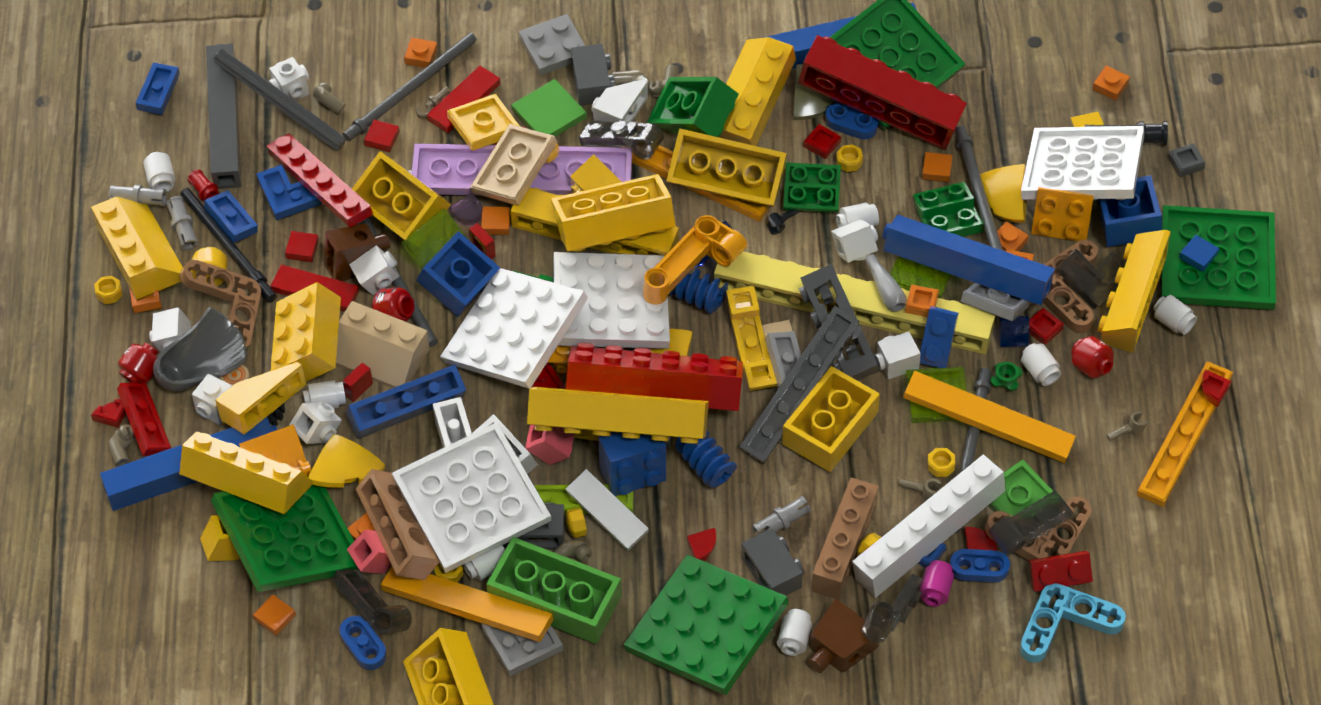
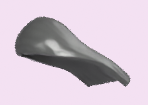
[153,307,248,392]

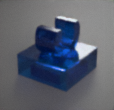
[999,316,1029,347]

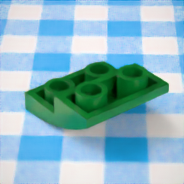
[783,162,841,212]
[913,182,984,237]

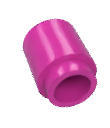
[919,560,954,607]

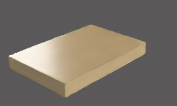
[470,124,557,206]

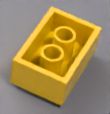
[352,151,451,248]
[270,282,341,382]
[782,366,880,473]

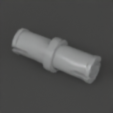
[109,185,167,206]
[166,196,198,251]
[752,496,811,536]

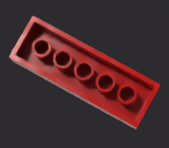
[798,35,967,151]
[566,343,743,411]

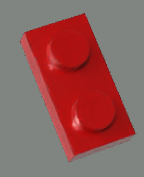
[1029,551,1093,592]

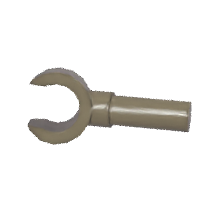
[1107,412,1147,441]
[899,478,941,500]

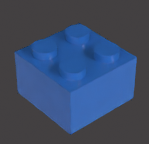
[1097,175,1162,247]
[416,231,500,317]
[598,431,666,496]

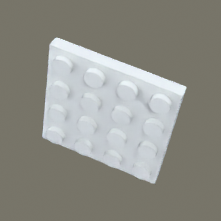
[1021,126,1144,201]
[553,252,670,349]
[440,268,588,389]
[392,422,551,573]

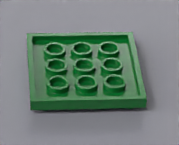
[830,0,966,131]
[1161,205,1276,310]
[211,476,361,592]
[624,554,789,695]

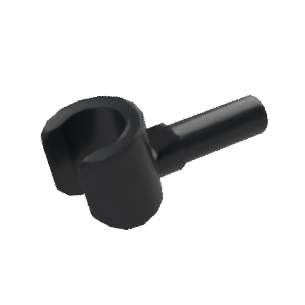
[767,210,800,235]

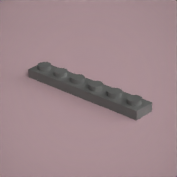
[740,306,859,464]

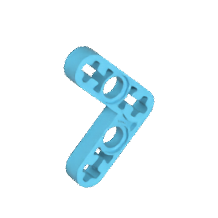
[1020,583,1126,663]

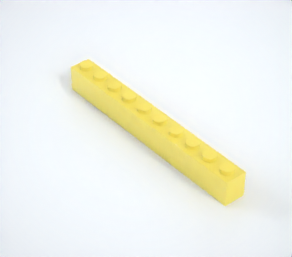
[714,251,996,355]

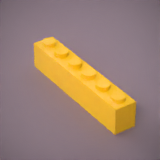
[511,188,679,256]
[527,387,709,443]

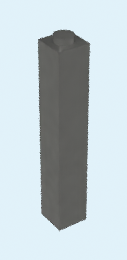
[206,43,242,189]

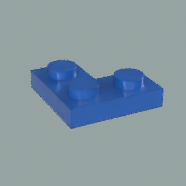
[256,165,323,220]

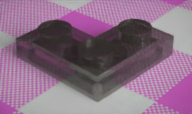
[1055,249,1125,309]

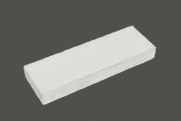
[566,469,649,551]

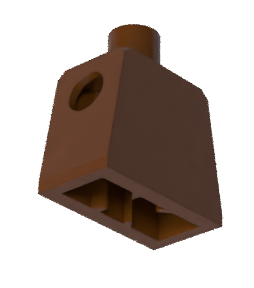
[324,224,390,282]
[808,599,880,673]

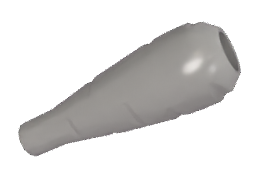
[865,254,907,312]

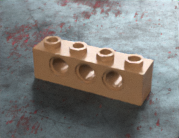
[356,469,440,580]
[812,477,879,600]

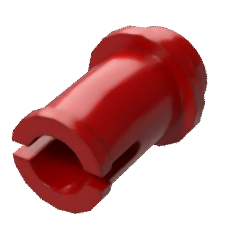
[187,169,219,202]

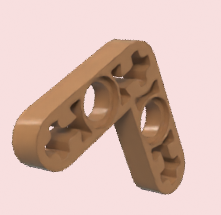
[1043,240,1098,333]
[180,260,261,347]
[985,497,1092,561]

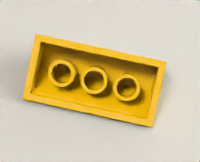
[719,37,796,146]
[666,128,787,207]
[551,174,676,252]
[91,197,183,300]
[1098,230,1171,353]
[179,432,312,514]
[403,628,494,705]

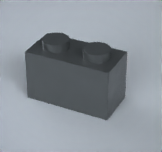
[571,44,615,106]
[741,528,804,596]

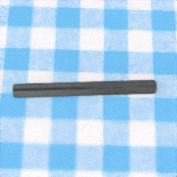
[213,49,346,150]

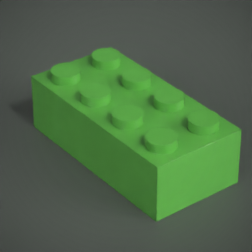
[486,537,622,644]

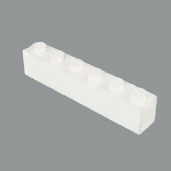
[852,454,1006,598]

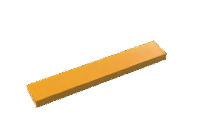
[621,133,771,222]
[1137,361,1233,507]
[903,371,1076,463]
[380,566,554,642]

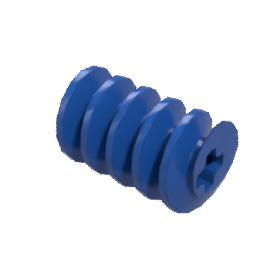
[669,268,728,314]
[675,430,737,488]

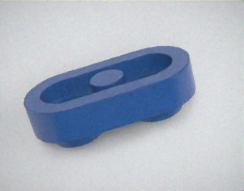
[825,103,878,140]
[950,549,1010,582]
[340,616,387,670]

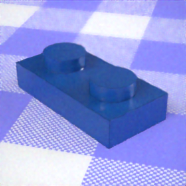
[135,62,180,115]
[204,190,258,243]
[920,306,959,369]

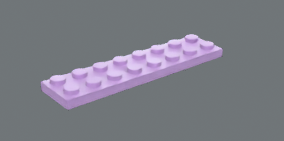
[412,144,632,195]

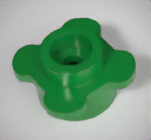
[991,362,1022,391]

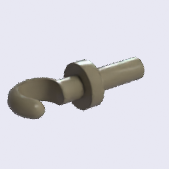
[416,86,450,118]

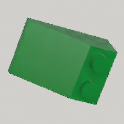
[646,77,739,137]

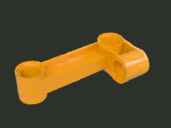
[643,215,747,305]

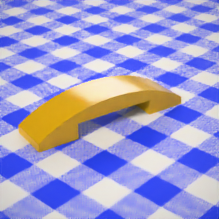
[726,286,778,391]

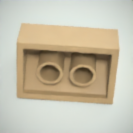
[336,301,430,388]

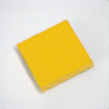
[447,94,520,151]

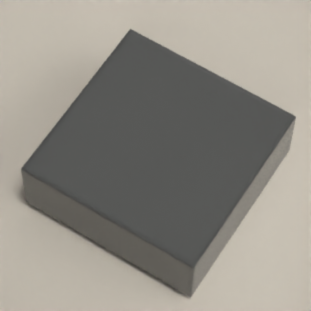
[1168,143,1206,177]

